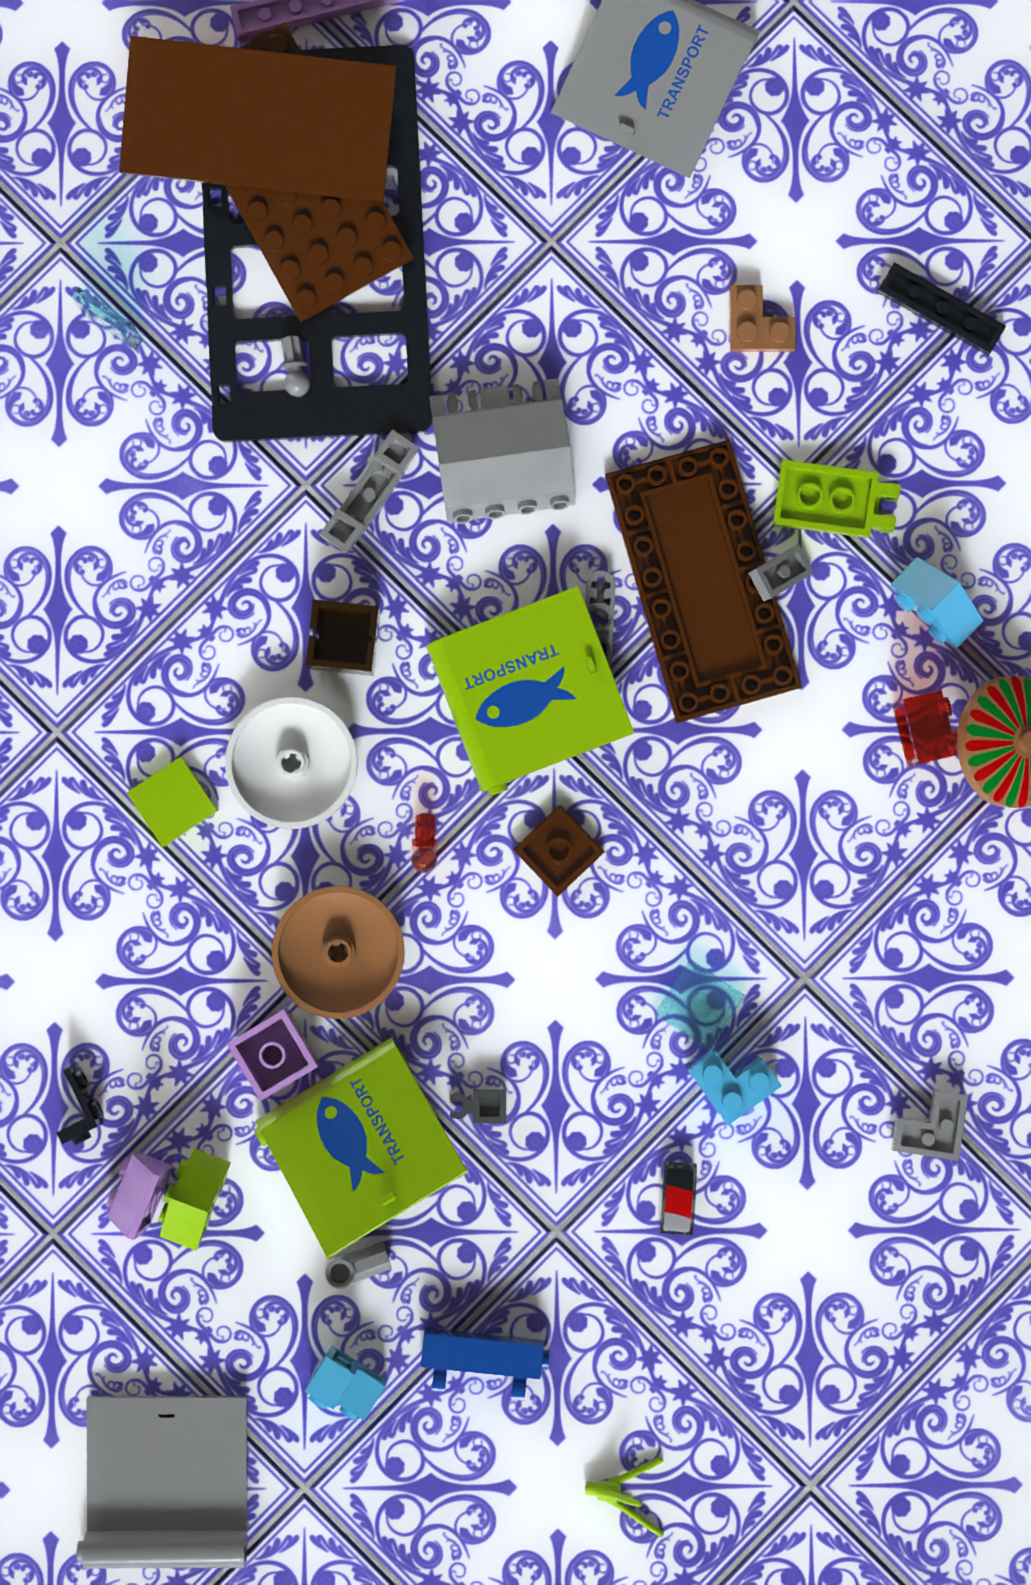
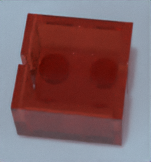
[892,690,957,769]

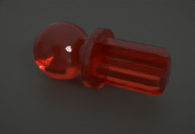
[411,813,438,873]

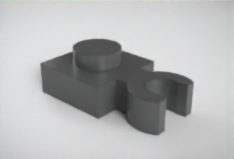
[450,1089,506,1123]

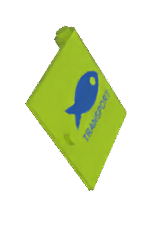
[426,586,635,796]
[254,1037,468,1258]

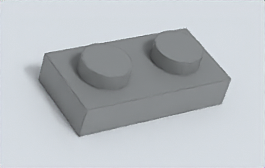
[749,544,814,602]

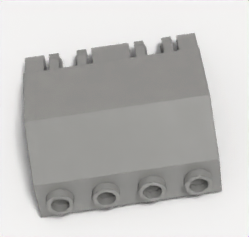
[429,378,575,524]

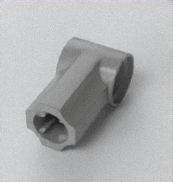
[325,1241,392,1289]

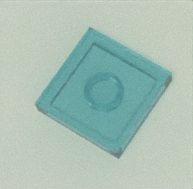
[71,287,143,351]
[654,959,745,1051]

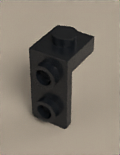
[56,1065,104,1146]

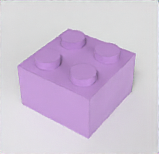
[227,1008,321,1101]

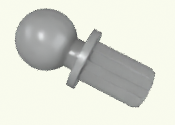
[281,336,310,397]

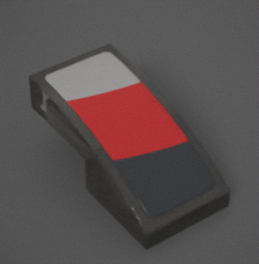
[659,1162,697,1235]

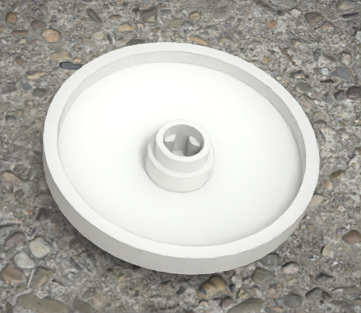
[225,697,358,829]

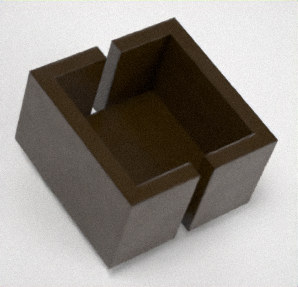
[306,600,381,676]

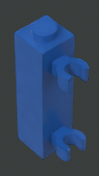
[421,1328,550,1401]

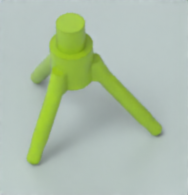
[585,1456,664,1537]

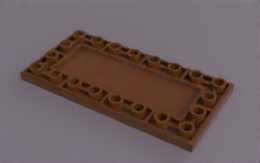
[119,36,397,203]
[605,439,802,724]

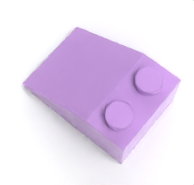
[106,1151,174,1241]

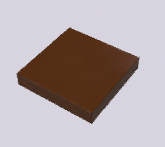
[513,805,605,897]

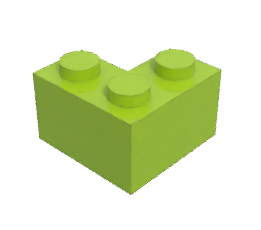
[158,1148,231,1251]

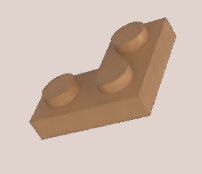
[729,285,796,352]

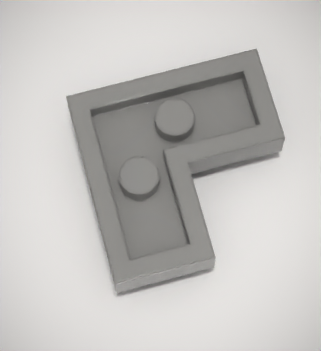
[891,1089,968,1161]

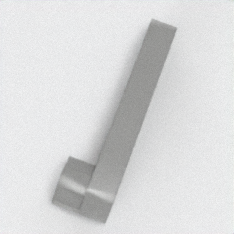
[585,570,616,673]

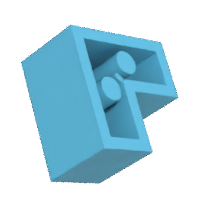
[890,557,984,649]
[686,1049,782,1125]
[305,1345,387,1421]

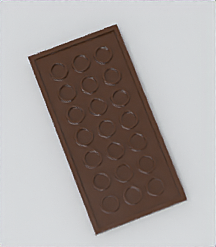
[225,22,414,323]

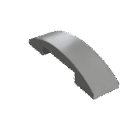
[319,429,419,554]

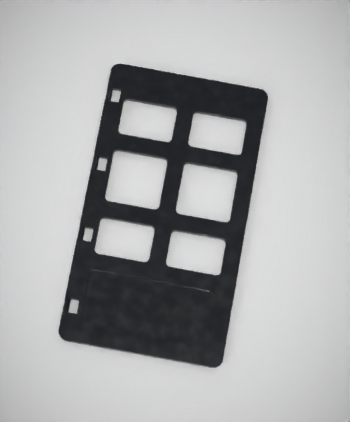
[201,45,433,443]

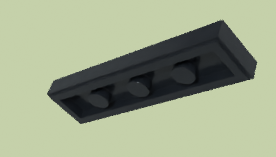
[877,262,1006,356]

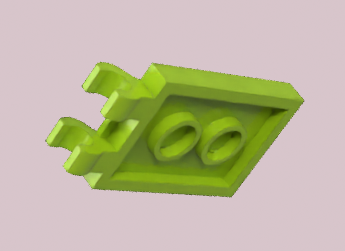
[773,459,901,538]

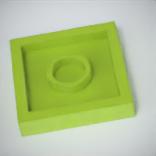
[126,756,218,847]

